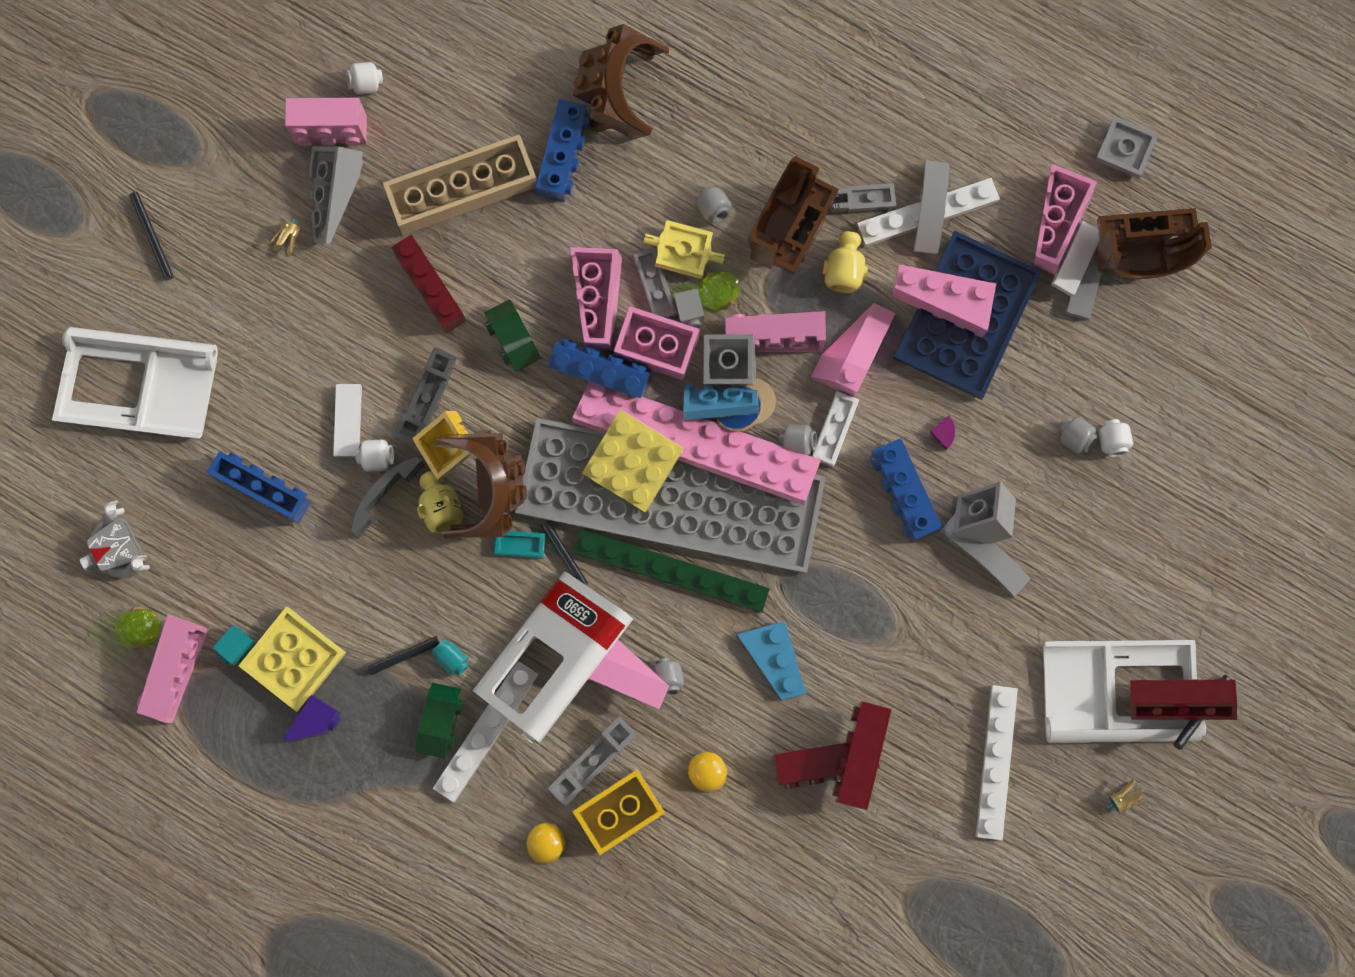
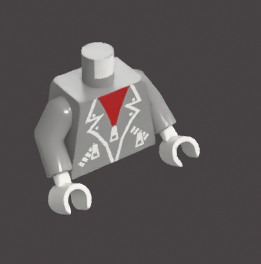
[80,500,150,578]

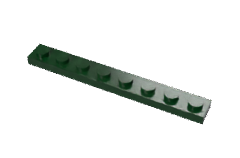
[573,529,770,613]

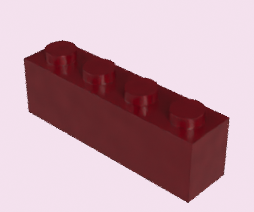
[391,234,466,333]
[1130,679,1237,720]
[832,701,892,810]
[773,743,880,789]

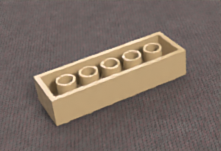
[383,134,537,235]

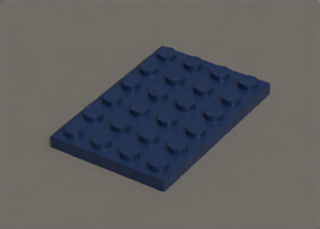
[893,230,1042,400]

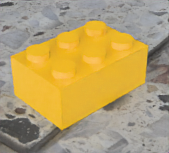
[572,769,665,855]

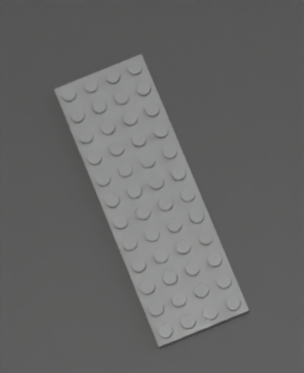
[515,418,826,574]

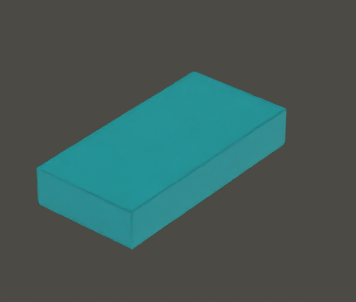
[494,531,546,559]

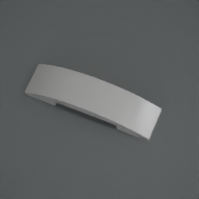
[913,160,949,256]
[939,513,1030,597]
[548,716,637,807]

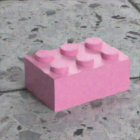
[285,98,367,146]
[614,306,699,381]

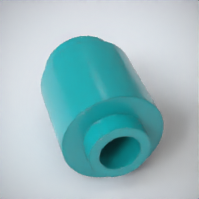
[431,639,469,677]

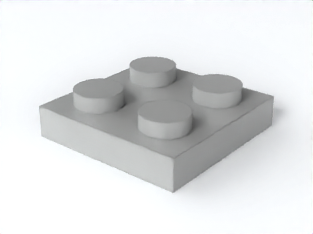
[1095,116,1159,179]

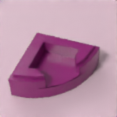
[930,415,955,450]

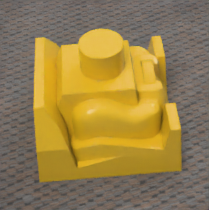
[412,411,472,480]

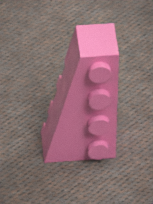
[1033,164,1097,275]
[570,247,622,351]
[891,265,996,338]
[725,311,826,352]
[137,614,209,724]

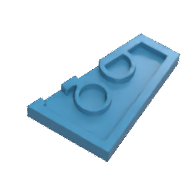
[683,383,759,420]
[737,621,806,701]

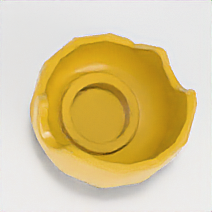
[688,751,727,793]
[526,822,566,865]

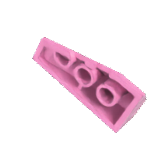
[811,303,896,398]
[588,640,669,709]

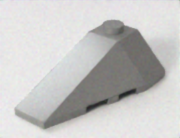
[309,146,363,244]

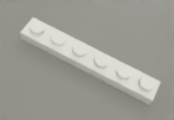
[856,178,1000,247]
[433,661,539,803]
[976,685,1018,841]

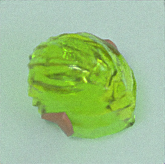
[699,271,740,311]
[113,607,161,649]

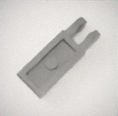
[829,183,896,213]

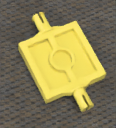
[643,220,725,279]

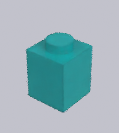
[213,625,257,666]

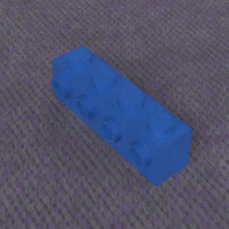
[536,99,591,202]
[548,339,652,398]
[870,438,943,543]
[207,451,311,524]

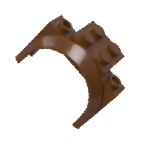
[573,24,669,139]
[747,156,839,275]
[1096,208,1212,279]
[435,430,527,538]

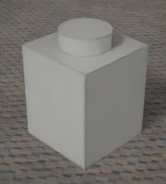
[674,289,704,328]

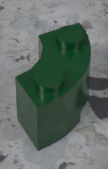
[484,299,541,372]
[415,682,464,759]

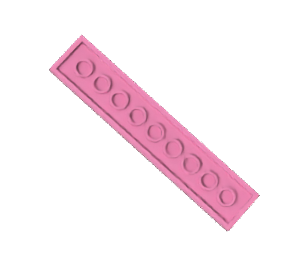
[572,381,821,505]

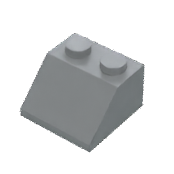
[703,334,756,386]
[953,481,1016,544]

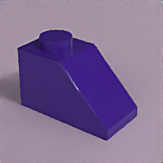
[283,695,341,742]

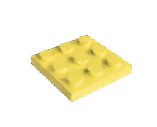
[582,410,684,512]
[239,606,346,713]

